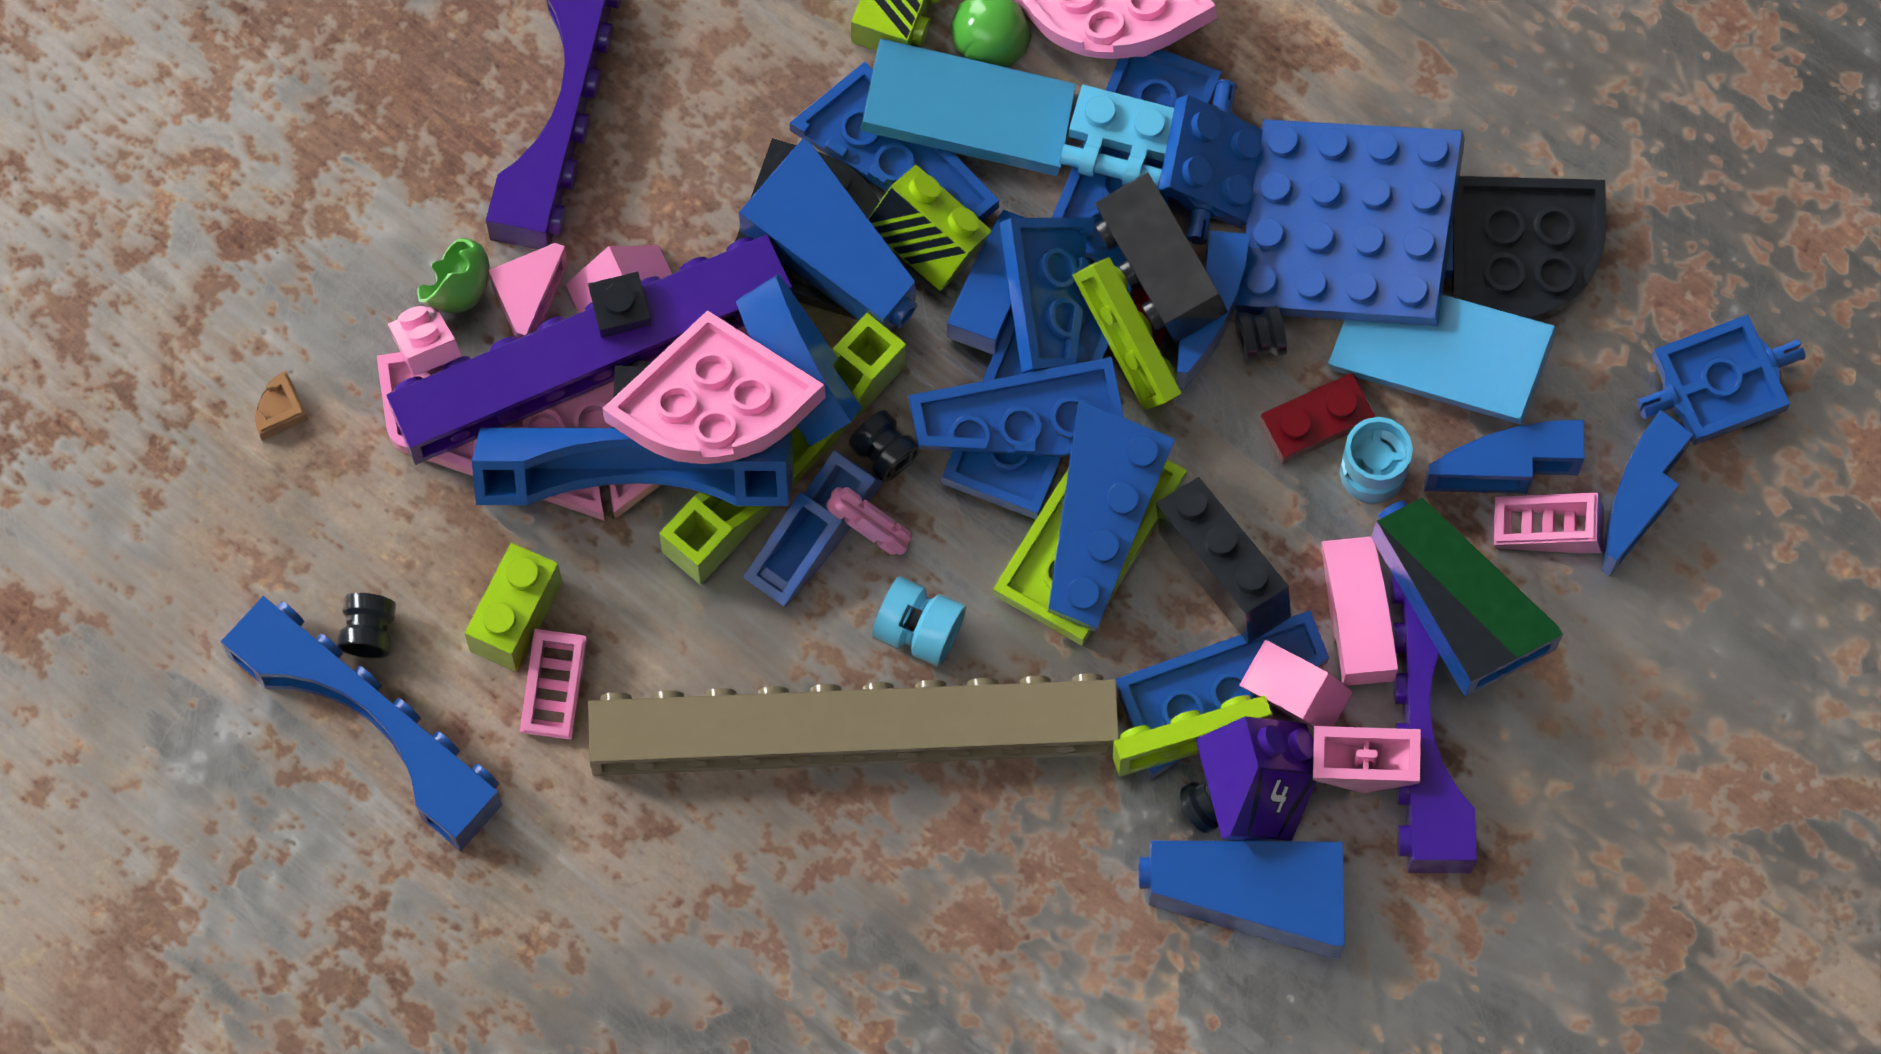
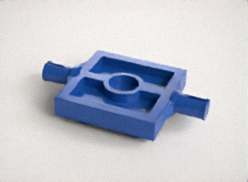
[1158,80,1263,245]
[1637,314,1805,446]

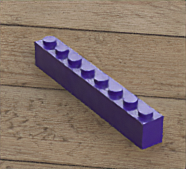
[386,234,792,465]

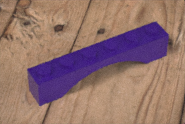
[485,0,622,249]
[1391,574,1477,874]

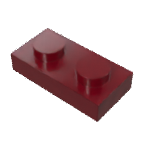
[1259,373,1375,464]

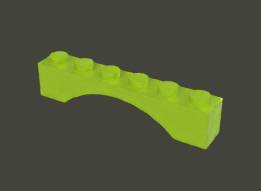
[659,312,906,585]

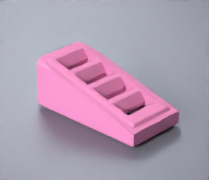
[1494,493,1604,554]
[519,629,588,740]

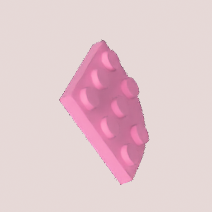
[1014,0,1218,59]
[602,310,826,464]

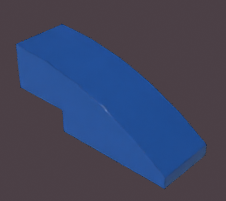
[947,209,1025,355]
[1176,231,1250,390]
[736,274,862,446]
[1602,409,1694,577]
[1424,420,1585,494]
[742,450,883,607]

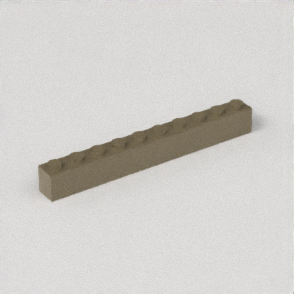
[588,673,1119,776]

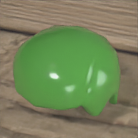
[950,0,1032,68]
[417,238,490,314]

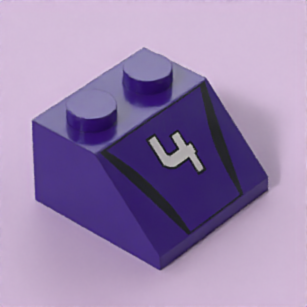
[1196,716,1317,841]

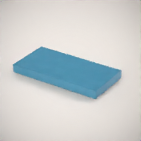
[860,38,1076,176]
[1328,294,1557,425]

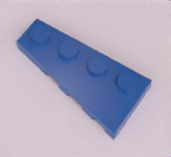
[789,61,999,222]
[1115,610,1329,780]

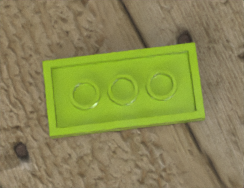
[993,459,1187,646]

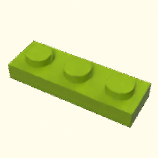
[1072,257,1182,410]
[1113,695,1272,777]

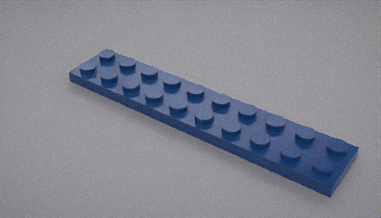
[942,49,1222,519]

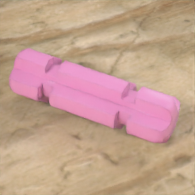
[827,487,912,555]

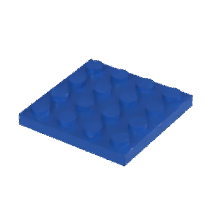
[1235,119,1465,326]

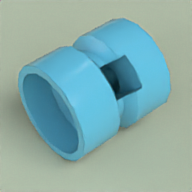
[1339,417,1413,504]
[872,576,967,667]

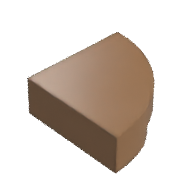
[255,370,308,441]

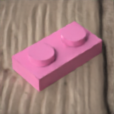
[388,306,462,376]

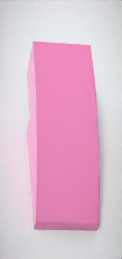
[1321,537,1398,686]

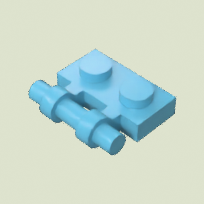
[1059,84,1174,188]

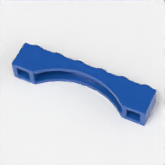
[472,428,794,506]
[221,596,502,852]

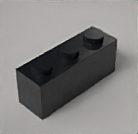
[1095,173,1228,343]
[1156,477,1291,644]

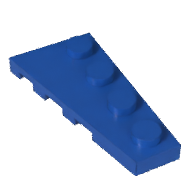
[908,357,1124,457]
[1047,399,1175,632]

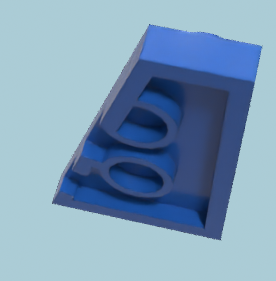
[999,217,1095,373]

